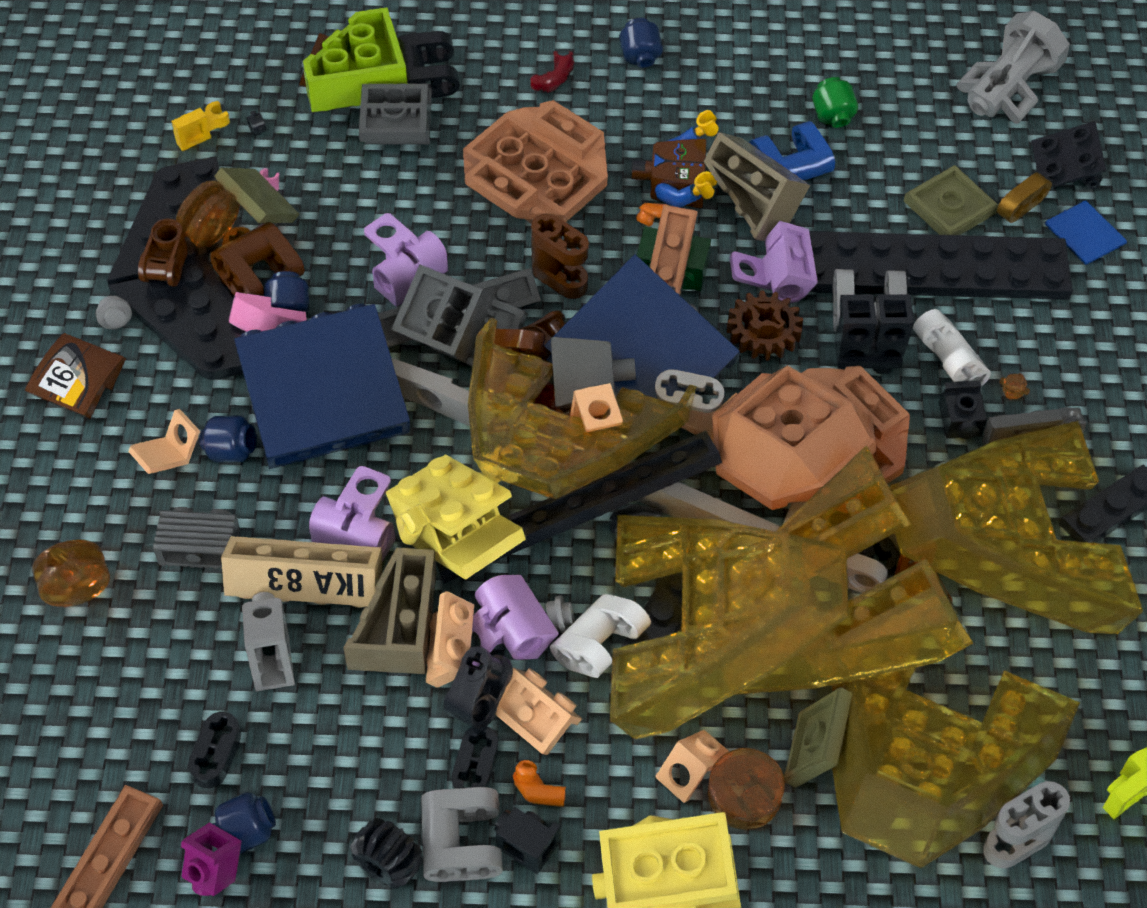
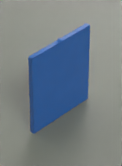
[1044,200,1127,265]

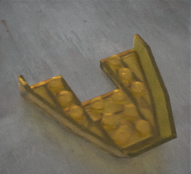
[468,318,697,499]
[883,421,1143,634]
[610,515,849,739]
[832,608,1080,868]

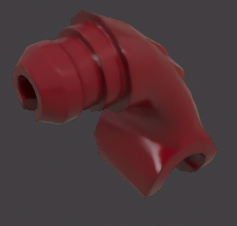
[531,51,575,93]

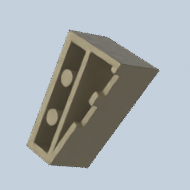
[704,132,810,241]
[343,548,437,674]

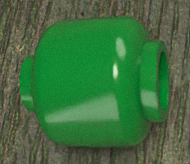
[812,77,858,128]

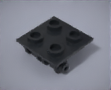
[1031,121,1107,189]

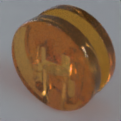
[176,180,240,248]
[32,539,110,607]
[707,748,785,830]

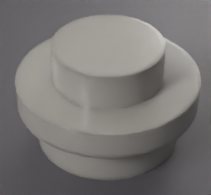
[96,296,132,329]
[546,595,575,634]

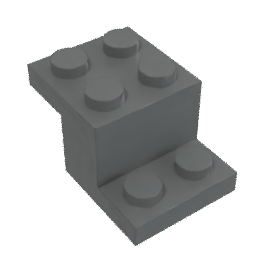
[359,84,432,144]
[391,264,528,372]

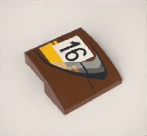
[24,333,126,419]

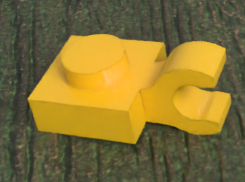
[171,101,230,151]

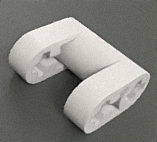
[913,309,991,386]
[550,594,651,678]

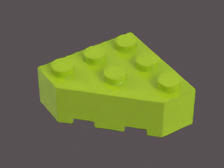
[303,7,407,112]

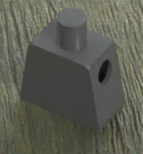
[551,337,636,413]

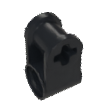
[444,646,513,729]

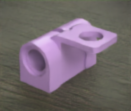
[364,213,448,307]
[729,221,818,303]
[309,466,395,562]
[472,575,559,667]

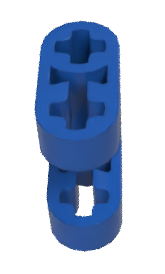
[749,121,835,181]

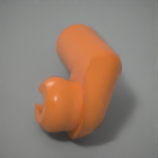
[636,203,667,227]
[513,760,566,807]

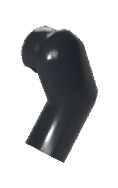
[609,504,663,535]

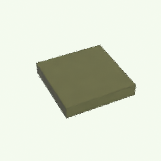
[904,165,998,235]
[214,167,300,223]
[784,687,853,788]

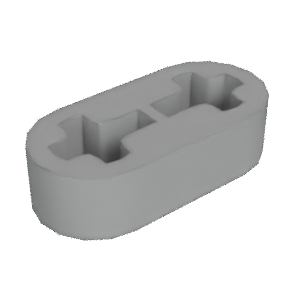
[655,370,724,413]

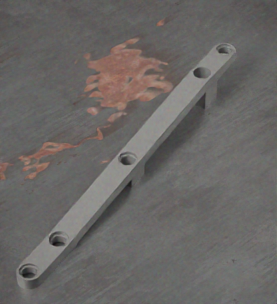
[391,358,888,594]

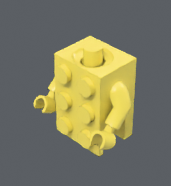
[386,452,526,580]
[592,812,741,908]

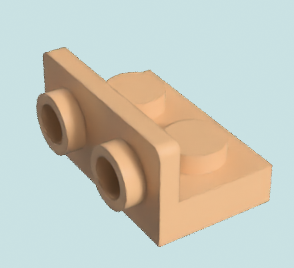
[426,591,474,688]
[496,668,582,755]

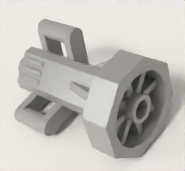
[956,11,1070,124]

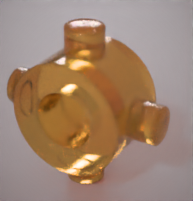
[999,373,1030,399]

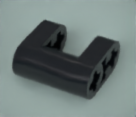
[397,31,460,98]

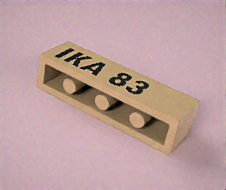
[221,536,382,608]

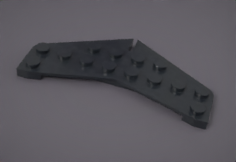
[107,156,246,380]

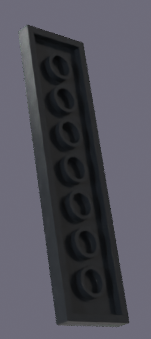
[809,231,1073,300]

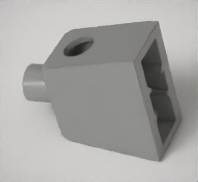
[242,592,295,692]

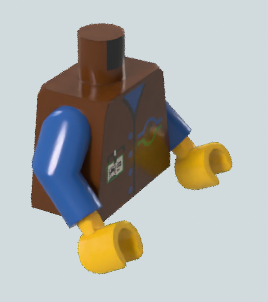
[631,110,719,208]

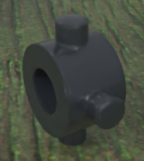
[246,111,266,135]

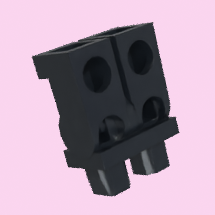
[835,294,914,374]

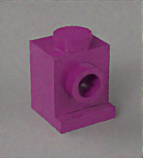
[181,822,242,896]

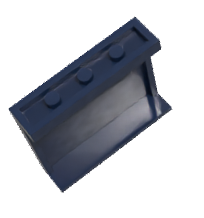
[544,254,740,451]
[234,304,410,469]

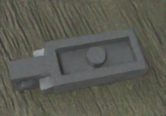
[982,407,1087,452]

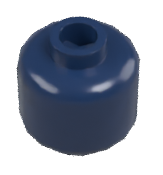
[619,18,663,68]
[264,271,310,315]
[199,415,257,462]
[212,792,276,853]

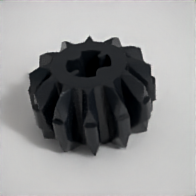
[350,818,423,888]

